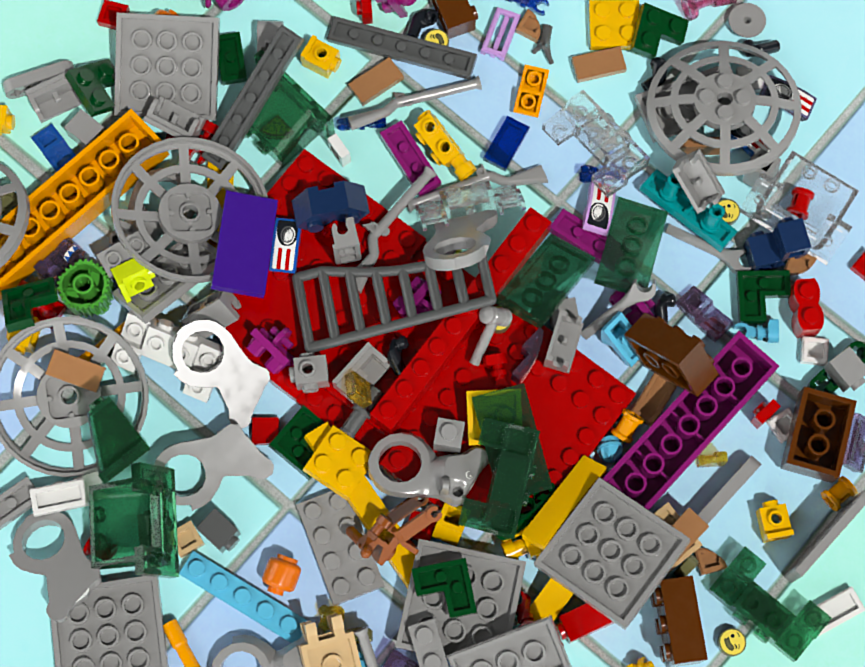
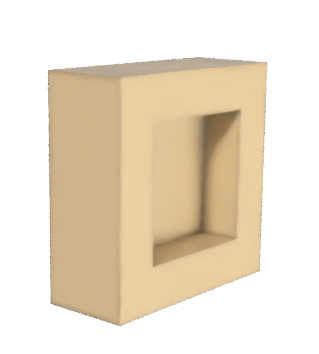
[167,520,205,558]

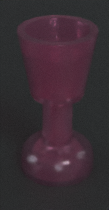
[681,0,737,21]

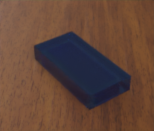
[483,115,530,172]

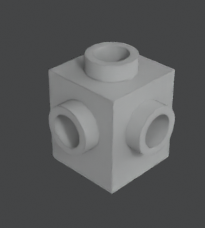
[289,352,330,393]

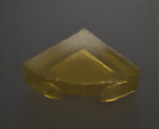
[696,451,728,468]

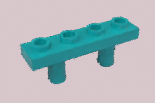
[639,169,738,253]

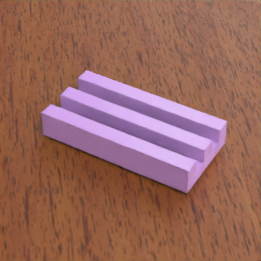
[480,7,521,61]

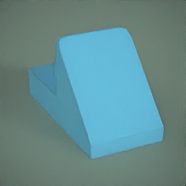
[601,311,639,367]

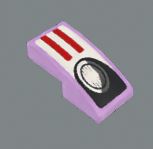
[582,180,616,236]

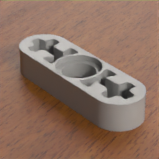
[2,60,74,99]

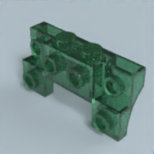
[458,417,540,539]
[707,546,832,662]

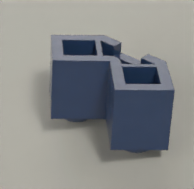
[292,180,370,233]
[743,217,811,271]

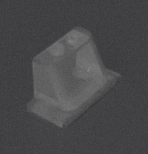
[740,150,859,266]

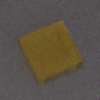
[345,371,372,409]

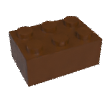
[624,312,719,397]
[780,386,857,483]
[650,575,708,667]

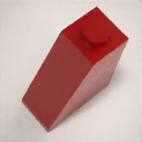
[556,603,614,644]

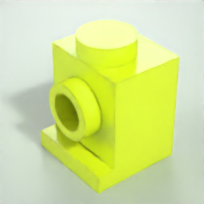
[110,258,156,303]

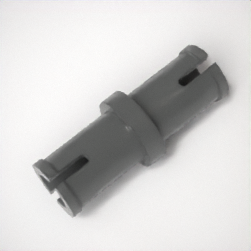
[340,385,384,439]

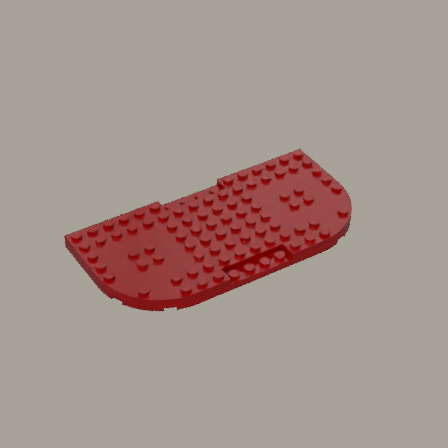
[225,149,637,522]

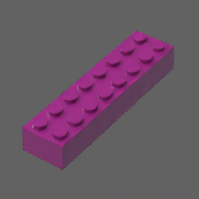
[603,331,779,510]

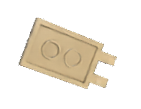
[298,613,362,667]

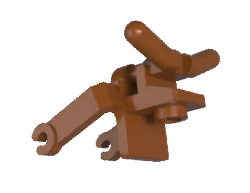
[346,497,442,566]

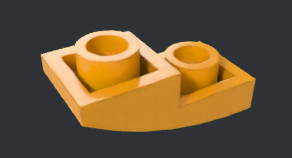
[513,65,549,118]

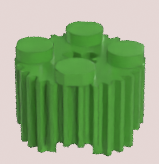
[57,259,115,318]

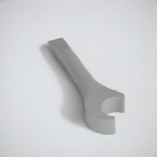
[665,224,752,274]
[581,279,657,340]

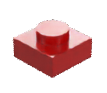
[356,0,373,24]
[750,399,781,429]

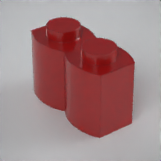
[788,278,824,338]

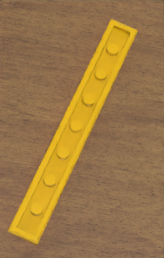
[304,422,415,589]

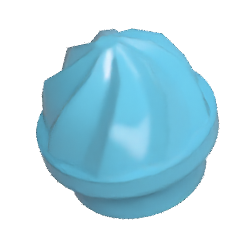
[597,435,623,463]

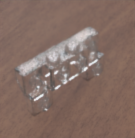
[542,90,650,198]
[415,181,526,232]

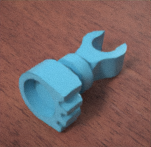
[733,319,779,343]

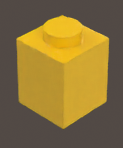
[431,503,471,547]

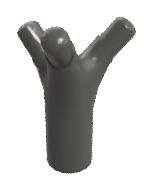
[531,24,554,65]

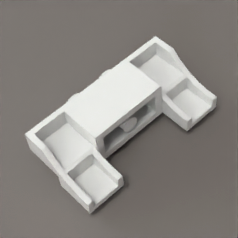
[111,312,222,403]

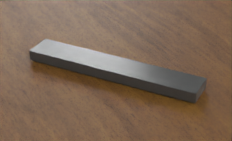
[327,16,478,80]
[201,24,305,170]

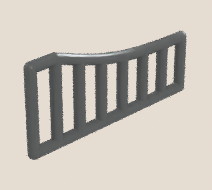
[292,251,497,353]

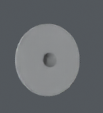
[729,3,766,38]

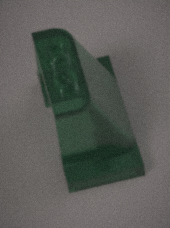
[245,49,335,168]
[87,396,150,484]
[89,462,179,579]

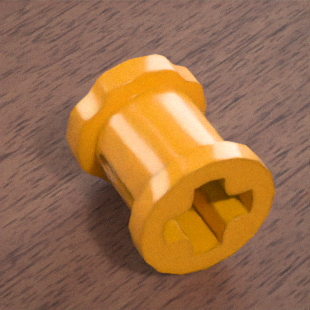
[610,408,645,444]
[821,476,858,511]

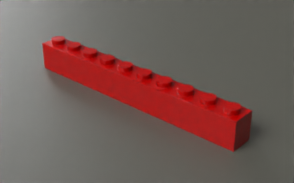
[370,207,552,435]

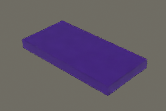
[211,190,278,298]

